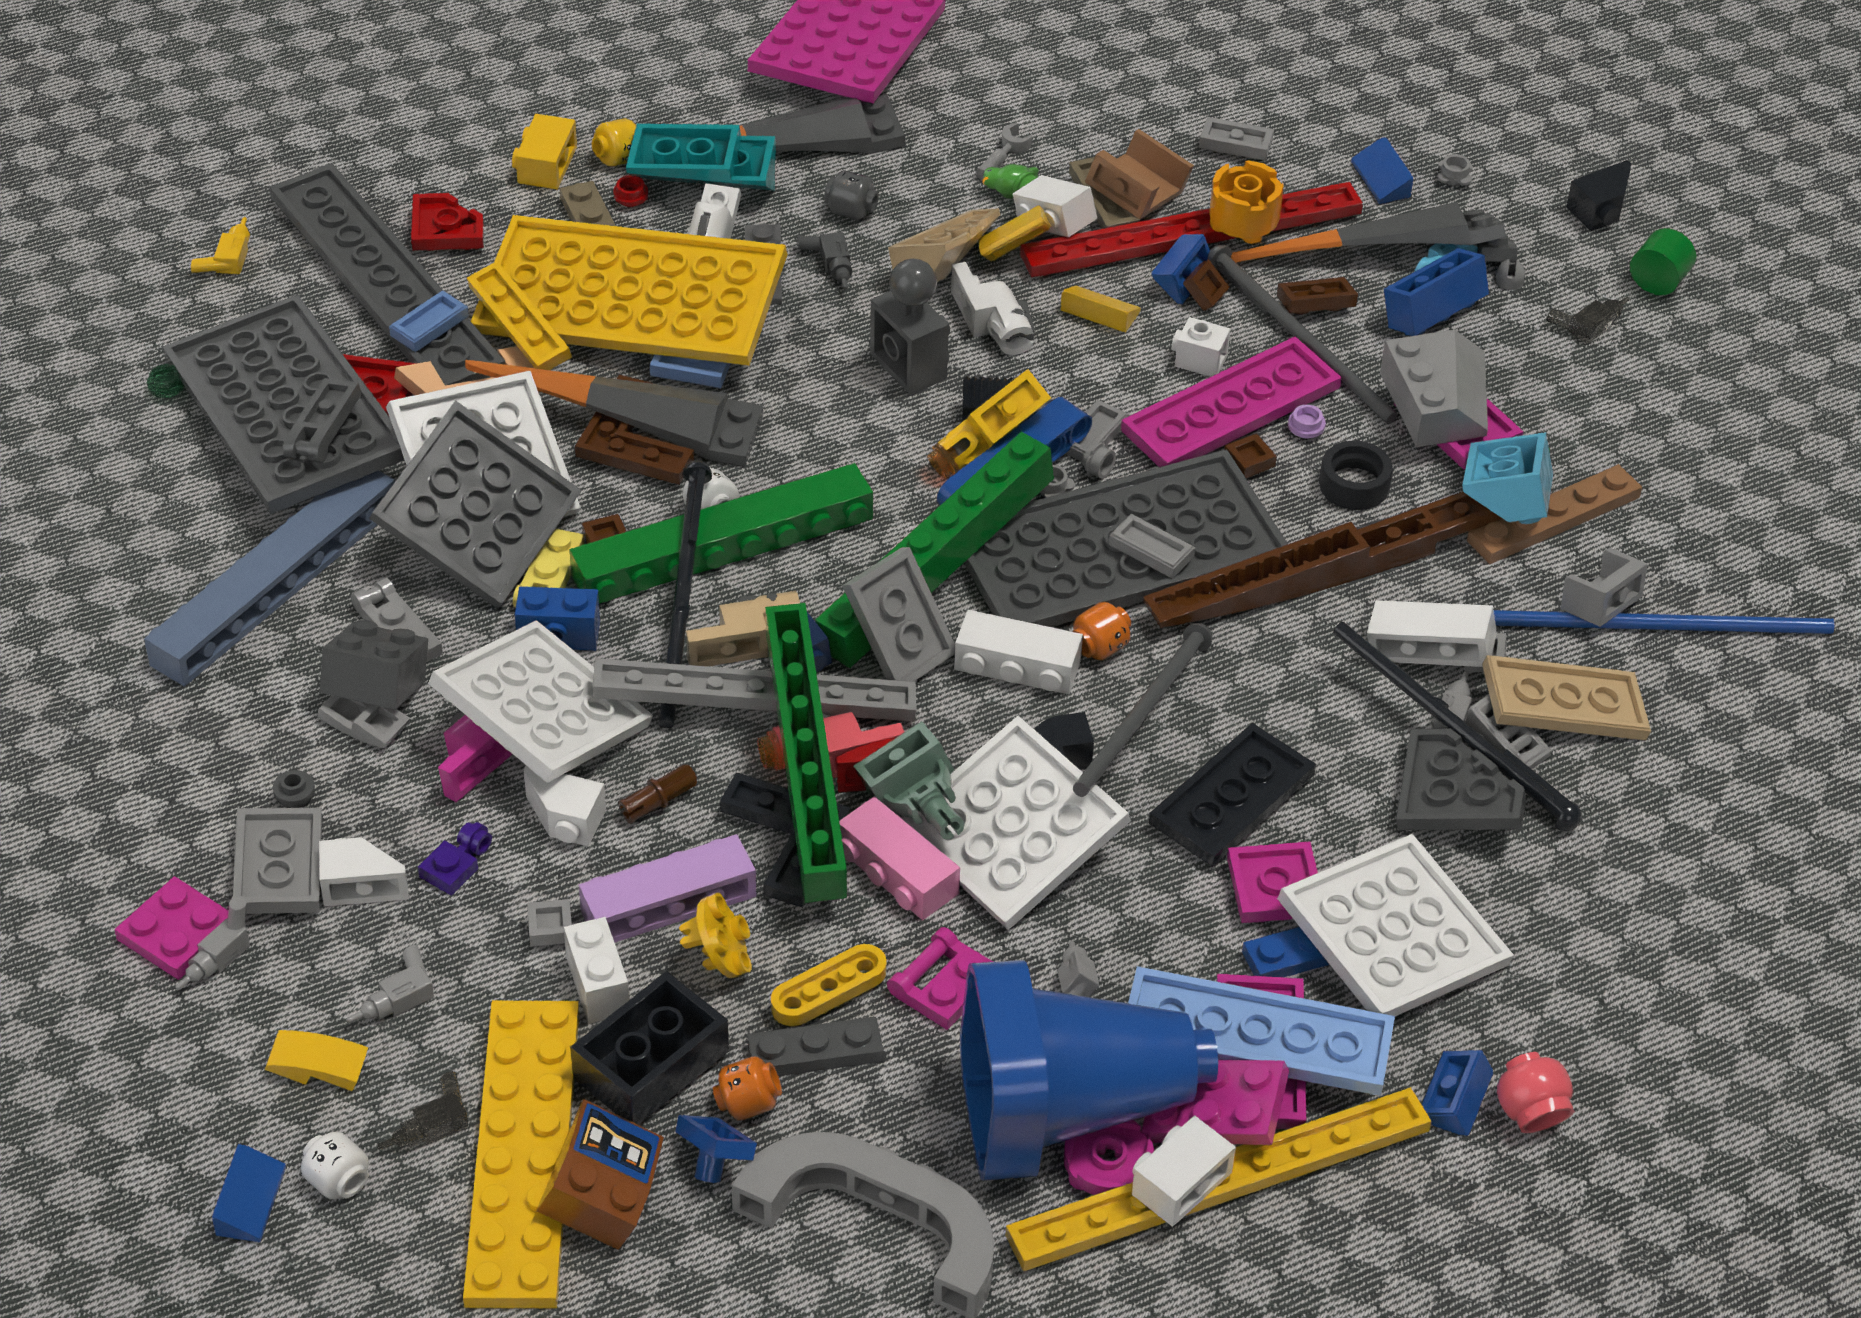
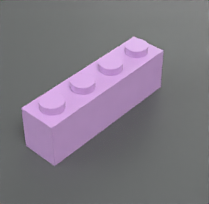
[579,834,756,943]

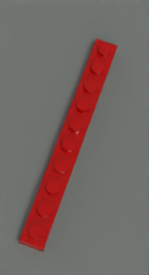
[1020,182,1363,278]

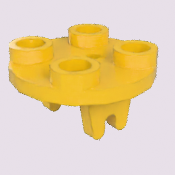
[679,893,752,978]

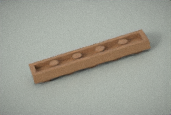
[1467,464,1642,564]

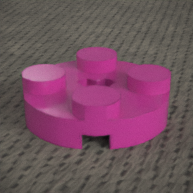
[1064,1120,1154,1195]

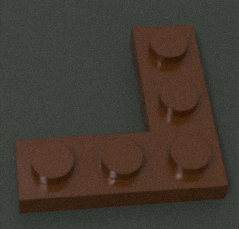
[575,374,694,485]

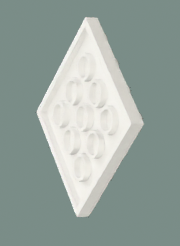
[386,371,581,516]
[428,620,653,783]
[901,716,1131,930]
[1277,834,1514,1016]

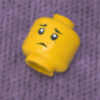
[592,118,636,167]

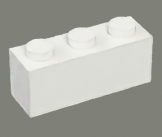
[1367,600,1497,667]
[954,610,1083,695]

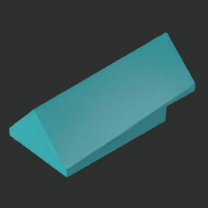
[626,123,776,191]

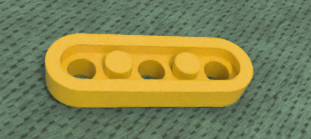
[771,944,887,1026]

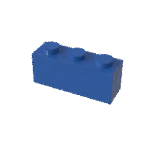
[1384,248,1489,336]

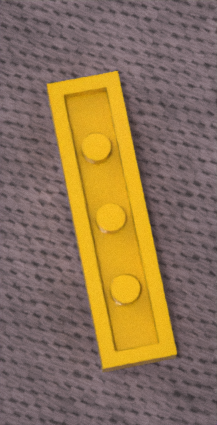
[467,260,572,370]

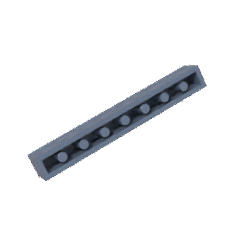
[144,470,395,687]

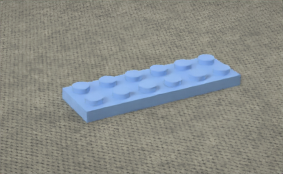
[1128,966,1395,1096]

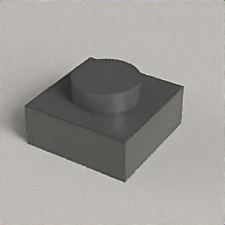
[1476,236,1518,262]

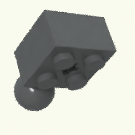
[870,258,950,395]

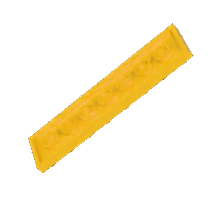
[463,1000,579,1308]

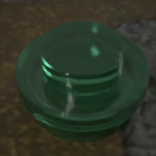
[147,364,184,398]

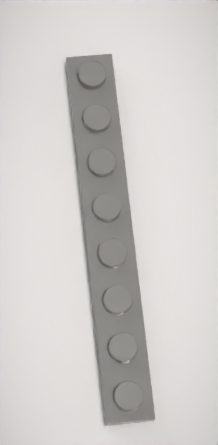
[592,658,917,722]

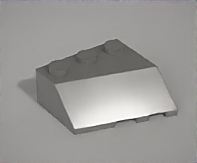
[1380,329,1488,447]

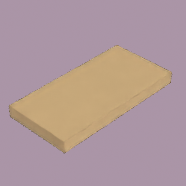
[1482,655,1651,740]

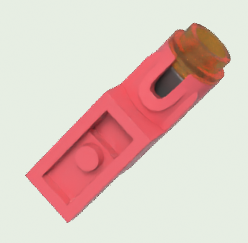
[757,712,904,778]

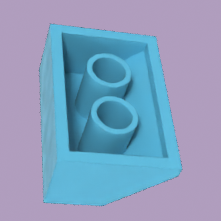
[1462,432,1553,524]

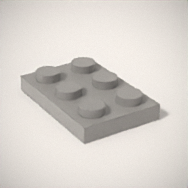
[842,547,955,682]
[233,807,322,914]

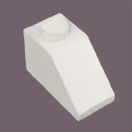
[524,765,606,847]
[319,837,409,907]

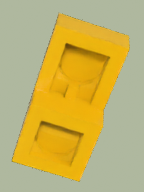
[264,1030,368,1091]

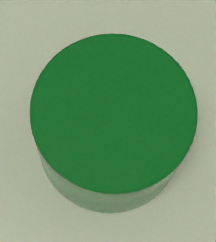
[1630,228,1697,295]

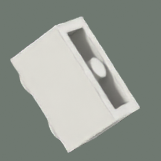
[1012,175,1097,237]
[564,917,629,1024]
[1132,1115,1236,1227]

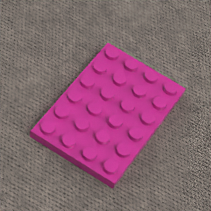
[747,0,945,103]

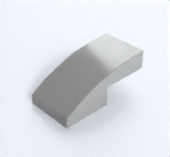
[317,695,410,748]

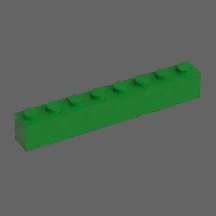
[815,431,1054,668]
[569,463,873,604]
[765,603,847,903]

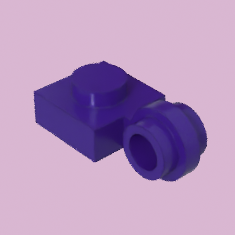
[418,822,492,896]

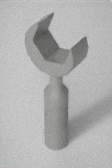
[976,123,1032,180]

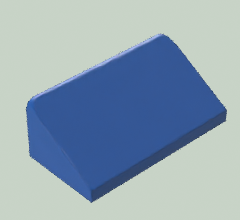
[1351,137,1413,204]
[1151,234,1210,304]
[1421,1050,1493,1136]
[212,1144,286,1242]

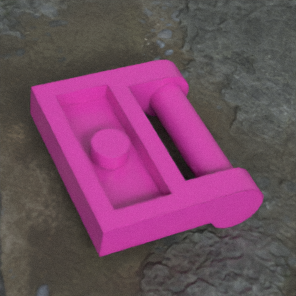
[886,927,993,1030]

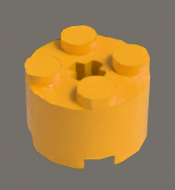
[1209,160,1284,244]

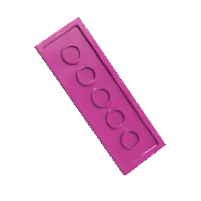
[1121,336,1342,467]

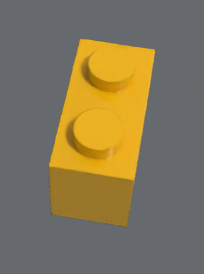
[512,113,577,190]

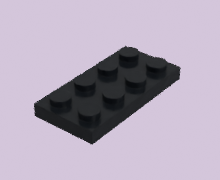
[1149,723,1316,867]

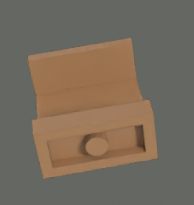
[1085,129,1194,219]

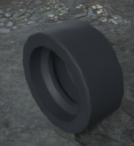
[1319,441,1393,510]

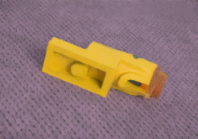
[927,369,1051,479]

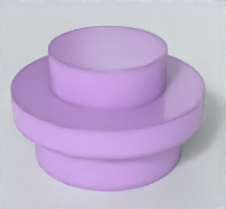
[1288,405,1326,439]

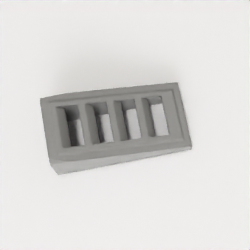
[1466,694,1552,769]

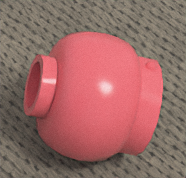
[1497,1052,1575,1133]

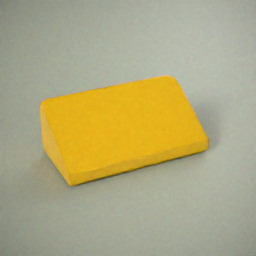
[979,205,1052,261]
[1061,285,1141,333]

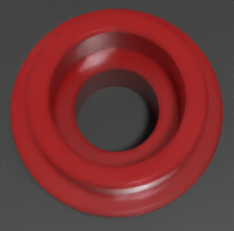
[613,175,648,207]

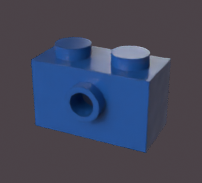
[515,586,600,651]

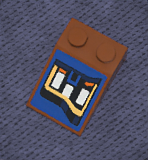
[537,1099,664,1250]

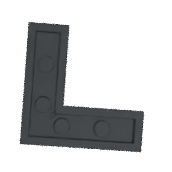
[720,772,850,908]

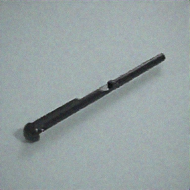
[658,461,712,728]
[1333,622,1582,831]

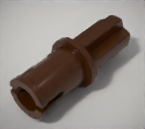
[618,764,697,824]

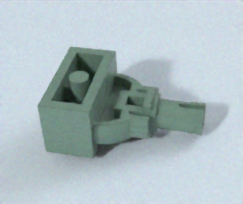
[854,721,964,840]

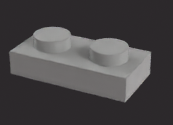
[1199,117,1274,161]

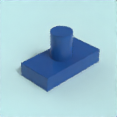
[675,1115,757,1183]

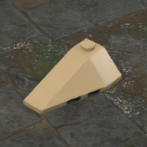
[888,208,1000,282]

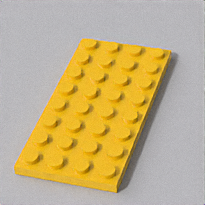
[471,215,788,366]

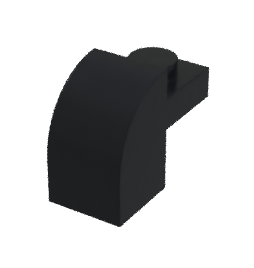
[1034,712,1094,770]

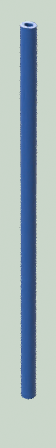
[1494,610,1835,634]

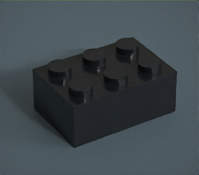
[570,971,729,1125]

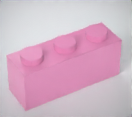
[839,796,960,920]

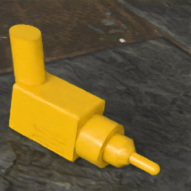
[191,217,250,275]

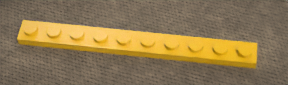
[1005,1087,1432,1272]

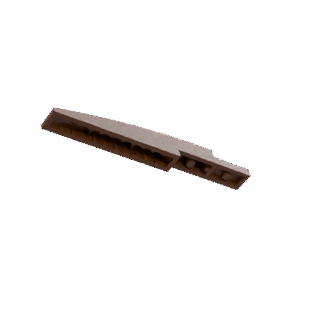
[1143,491,1503,628]

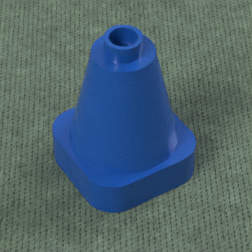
[960,960,1218,1181]

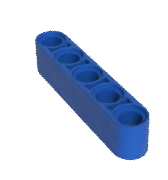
[937,397,1093,505]

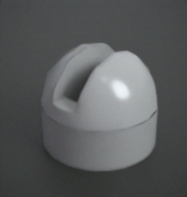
[1495,259,1525,290]

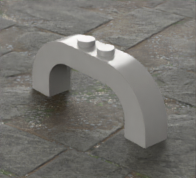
[732,1132,994,1318]

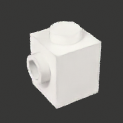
[1172,317,1231,377]

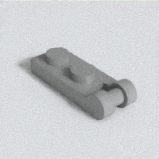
[351,577,443,662]

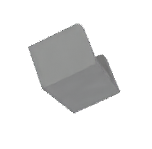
[1561,548,1648,627]

